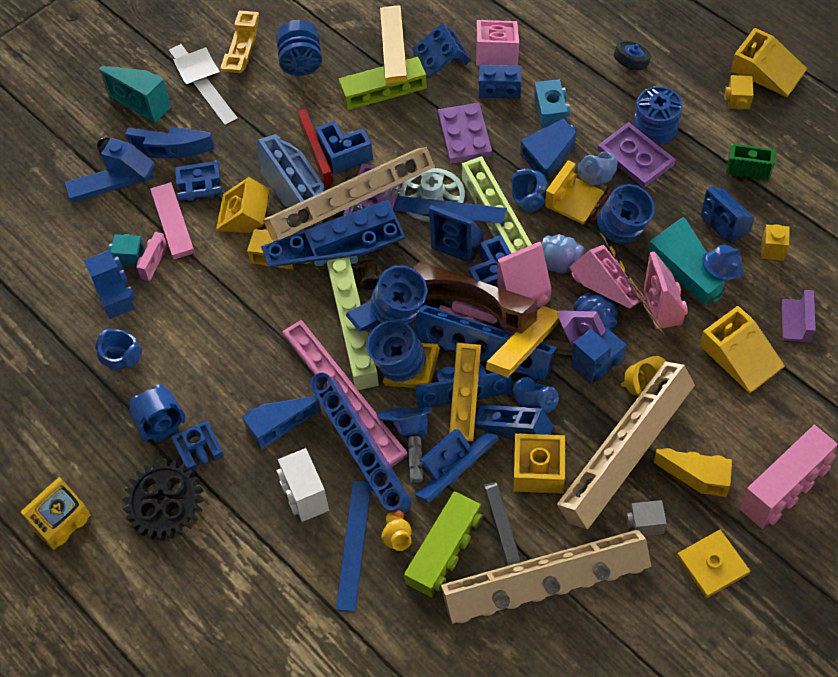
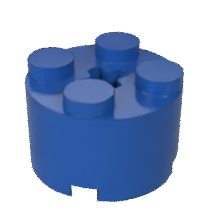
[129,384,185,442]

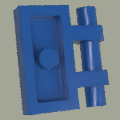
[175,161,223,202]

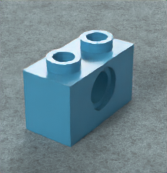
[534,79,570,128]

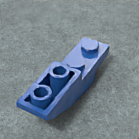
[125,127,215,158]

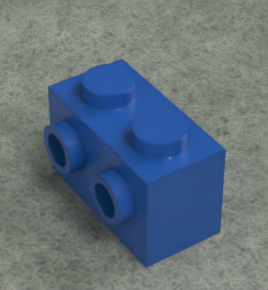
[479,65,522,98]

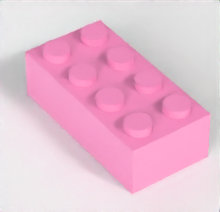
[740,425,838,529]

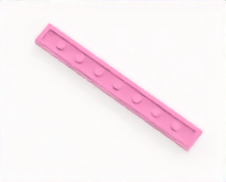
[282,320,408,467]

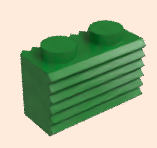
[726,143,776,181]

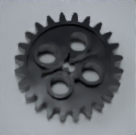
[123,459,204,541]

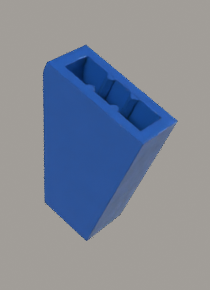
[520,118,577,181]

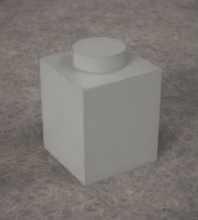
[626,500,667,536]

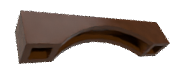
[412,262,537,333]

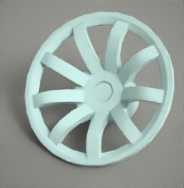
[400,168,465,222]

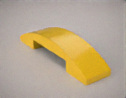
[220,11,259,73]

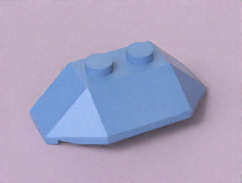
[257,134,324,207]

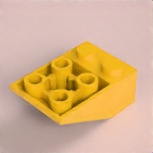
[731,28,807,97]
[699,306,785,394]

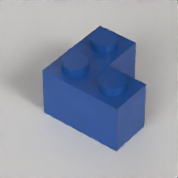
[315,121,373,174]
[469,235,511,287]
[84,250,136,319]
[571,327,627,385]

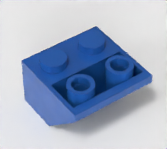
[701,187,754,244]

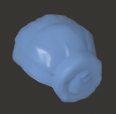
[578,152,618,186]
[541,234,584,274]

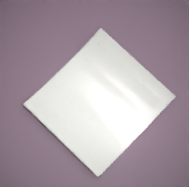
[173,48,220,84]

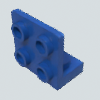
[412,22,471,78]

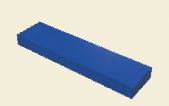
[65,170,155,203]

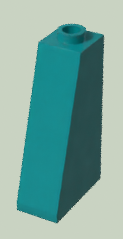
[648,217,725,306]

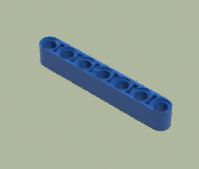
[311,372,411,513]

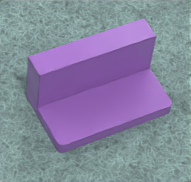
[781,290,816,343]

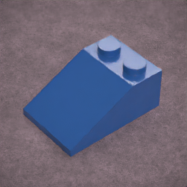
[429,205,483,264]

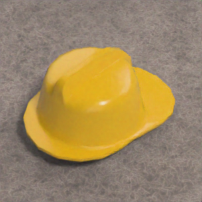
[621,356,665,396]

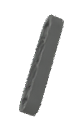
[483,481,520,566]

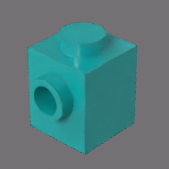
[108,234,145,267]

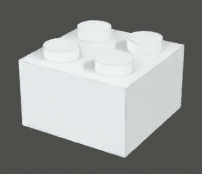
[276,448,329,522]

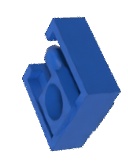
[172,420,224,471]

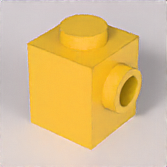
[725,75,753,110]
[761,225,789,261]

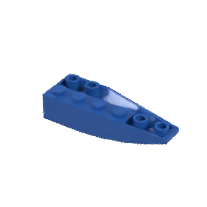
[261,200,405,268]

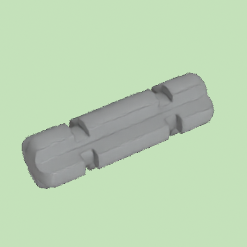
[408,436,423,483]

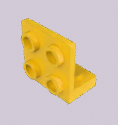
[545,160,604,224]

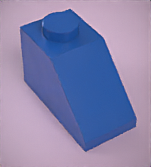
[101,138,155,181]

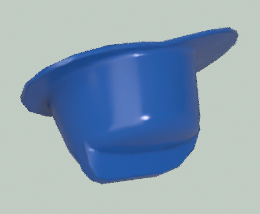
[702,244,744,280]
[377,408,432,438]

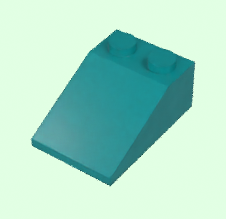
[99,66,171,123]

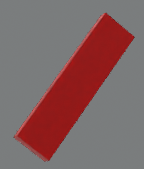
[298,109,333,187]

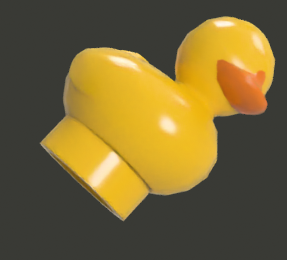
[381,510,412,551]

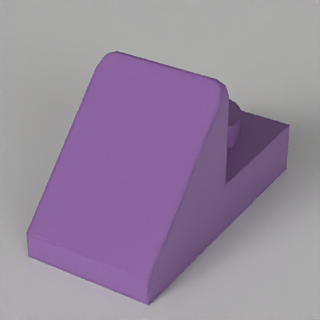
[557,311,606,346]

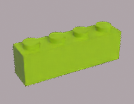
[339,57,427,110]
[404,491,483,598]

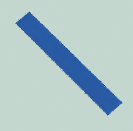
[394,196,507,223]
[336,481,371,611]

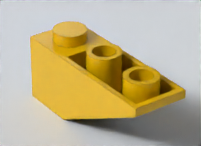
[654,448,732,497]

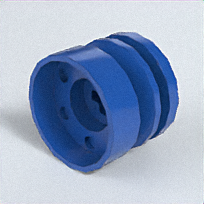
[276,20,322,76]
[634,86,682,145]
[597,184,655,244]
[370,265,428,324]
[366,320,426,382]

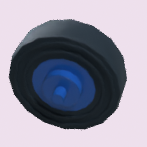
[613,41,651,70]

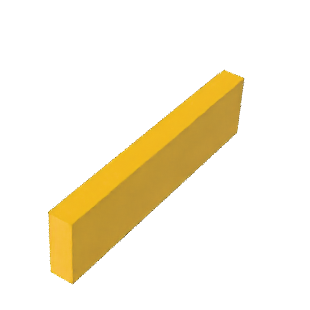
[449,343,481,442]

